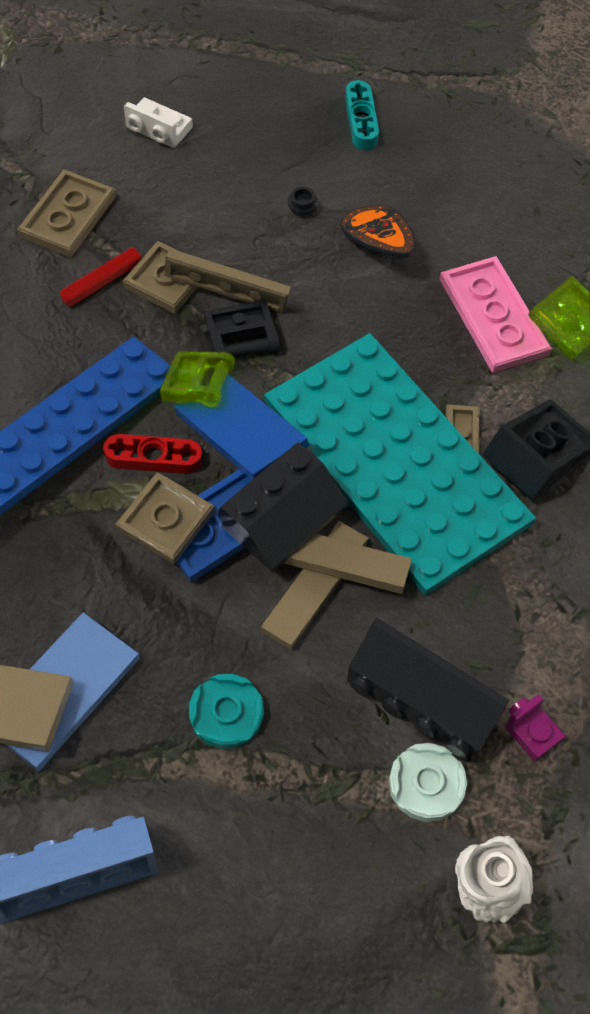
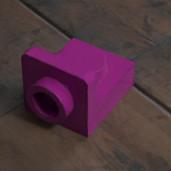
[505,694,566,763]

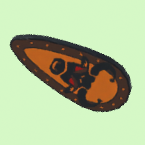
[340,205,416,258]

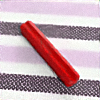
[60,247,141,307]

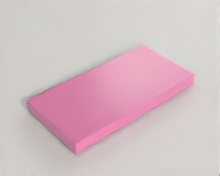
[440,256,552,373]

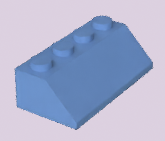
[0,816,159,924]

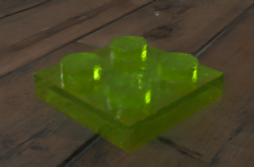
[527,276,590,360]

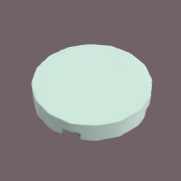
[389,743,467,822]

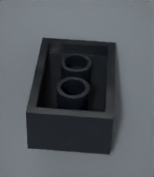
[482,399,590,500]

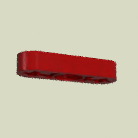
[103,434,202,474]

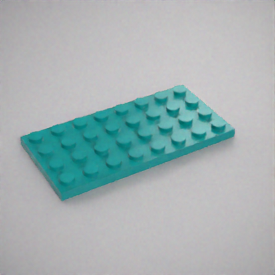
[264,333,536,596]

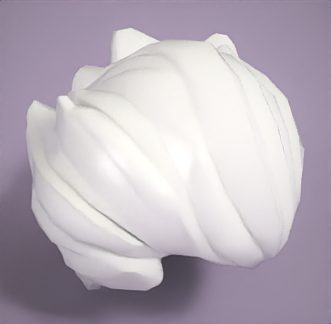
[455,836,533,923]

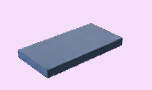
[5,612,140,772]

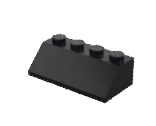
[347,617,509,763]

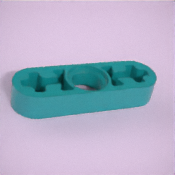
[345,80,379,150]

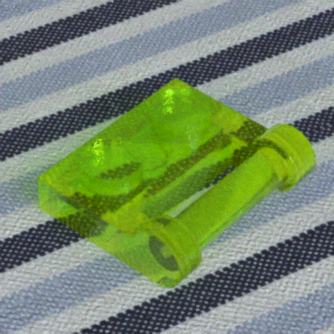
[160,351,235,408]

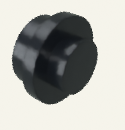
[288,187,318,215]

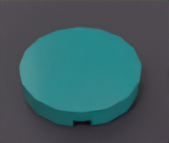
[189,674,264,749]

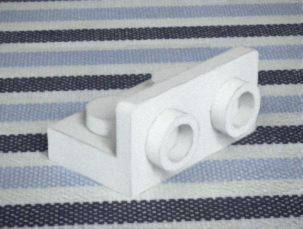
[124,97,193,148]

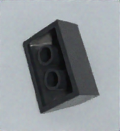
[220,442,348,573]

